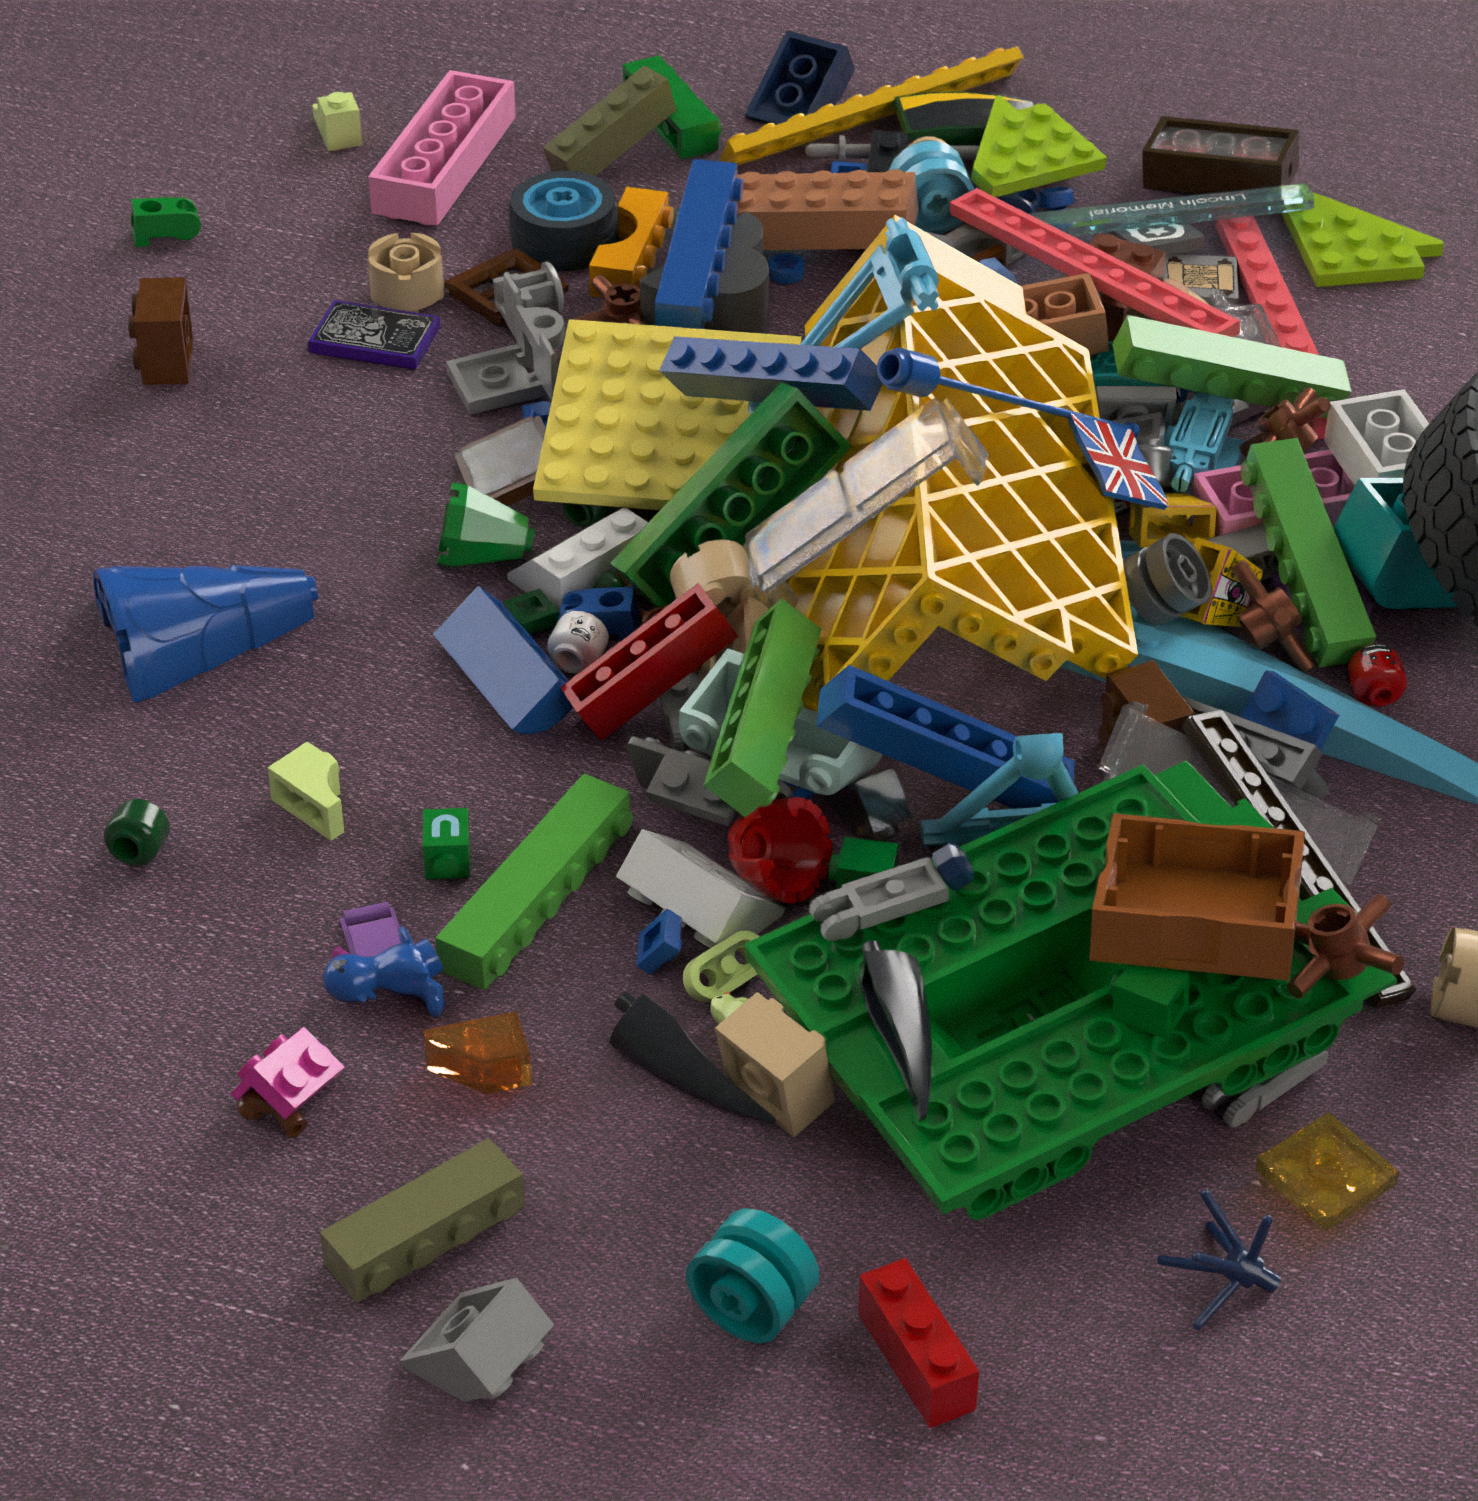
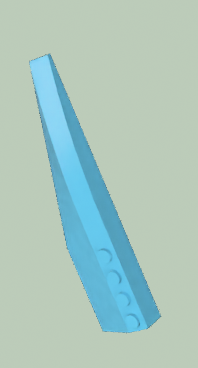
[1060,600,1478,805]

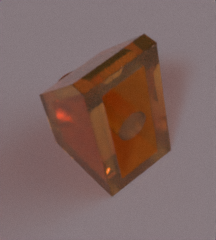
[423,1011,532,1094]

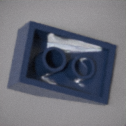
[744,30,855,125]

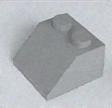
[399,1277,554,1402]

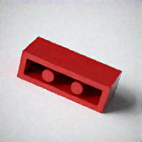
[858,1258,979,1428]

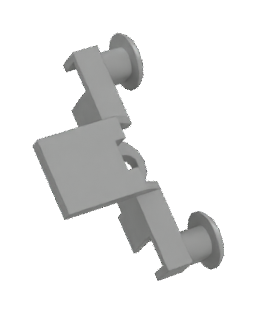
[446,262,565,415]

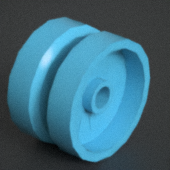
[888,141,974,234]

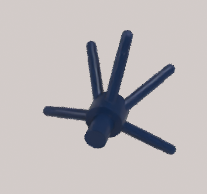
[1157,1189,1281,1330]

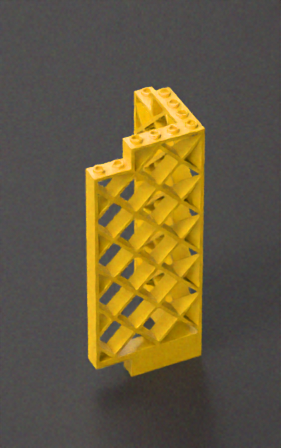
[767,215,1138,712]

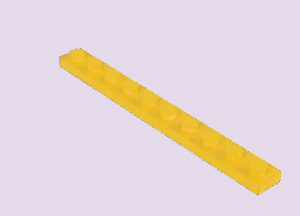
[719,46,1024,166]

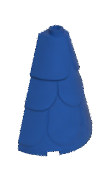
[93,565,318,703]

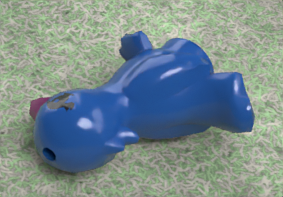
[323,926,446,1018]

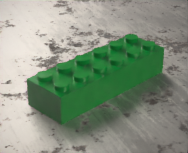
[610,382,852,608]

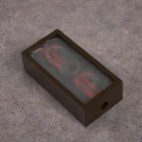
[1142,116,1299,203]

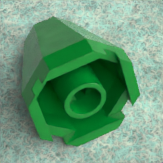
[436,482,535,568]

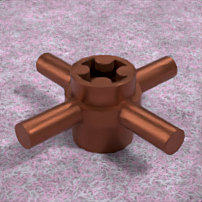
[572,275,648,325]
[1240,388,1330,457]
[1231,559,1315,672]
[1287,894,1405,998]

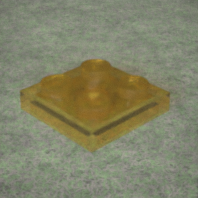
[1256,1112,1400,1231]

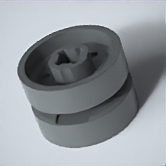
[1123,533,1212,626]

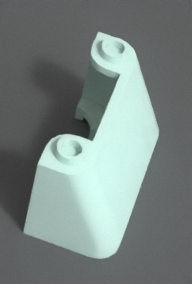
[679,648,883,795]

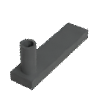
[1182,696,1329,803]

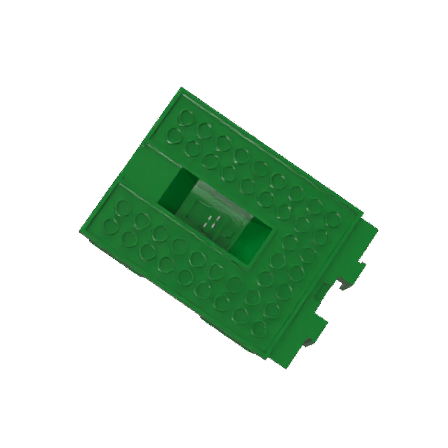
[744,760,1397,1220]

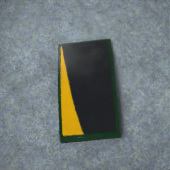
[892,92,1034,146]

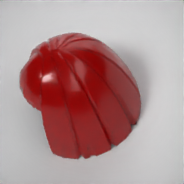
[727,797,832,903]

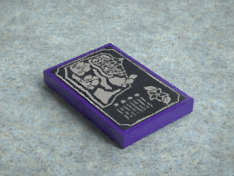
[308,300,441,369]

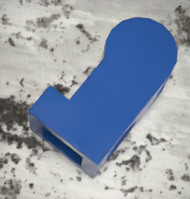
[558,587,639,642]

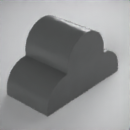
[640,211,769,334]

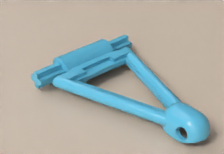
[748,217,940,414]
[921,733,1078,847]

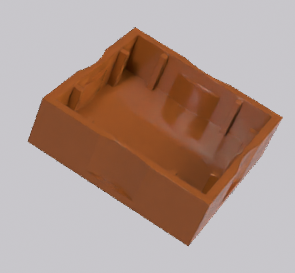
[1090,814,1305,981]

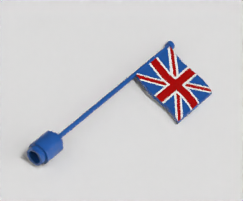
[877,348,1168,510]

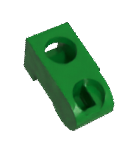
[131,197,201,247]

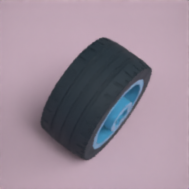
[509,171,618,272]

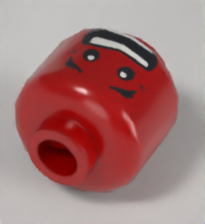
[1347,645,1407,706]

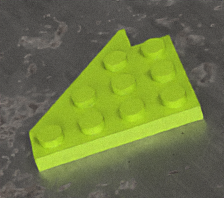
[970,95,1107,197]
[1278,192,1444,287]

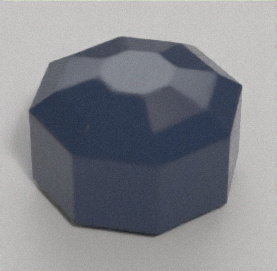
[932,842,974,891]

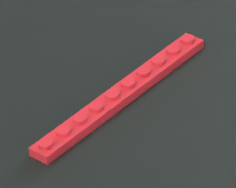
[950,188,1240,337]
[1215,211,1327,440]

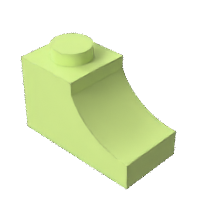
[312,92,362,151]
[268,741,344,841]

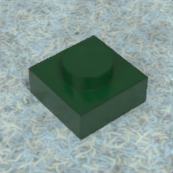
[503,589,559,635]

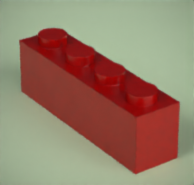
[560,583,739,741]

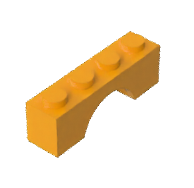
[589,187,674,298]

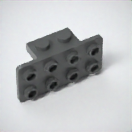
[626,737,793,827]

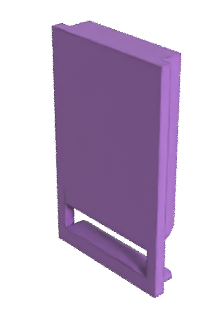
[340,902,400,956]

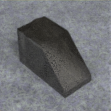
[823,768,912,840]

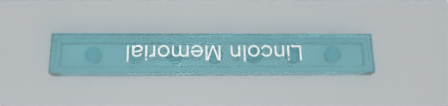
[1027,183,1314,236]

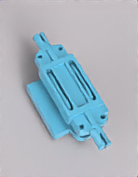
[1164,392,1245,496]

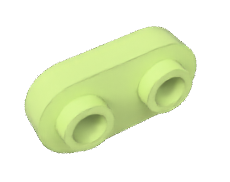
[683,931,760,1003]

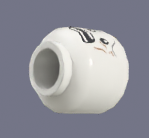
[547,611,609,673]

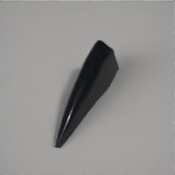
[859,941,933,1122]
[609,992,776,1125]

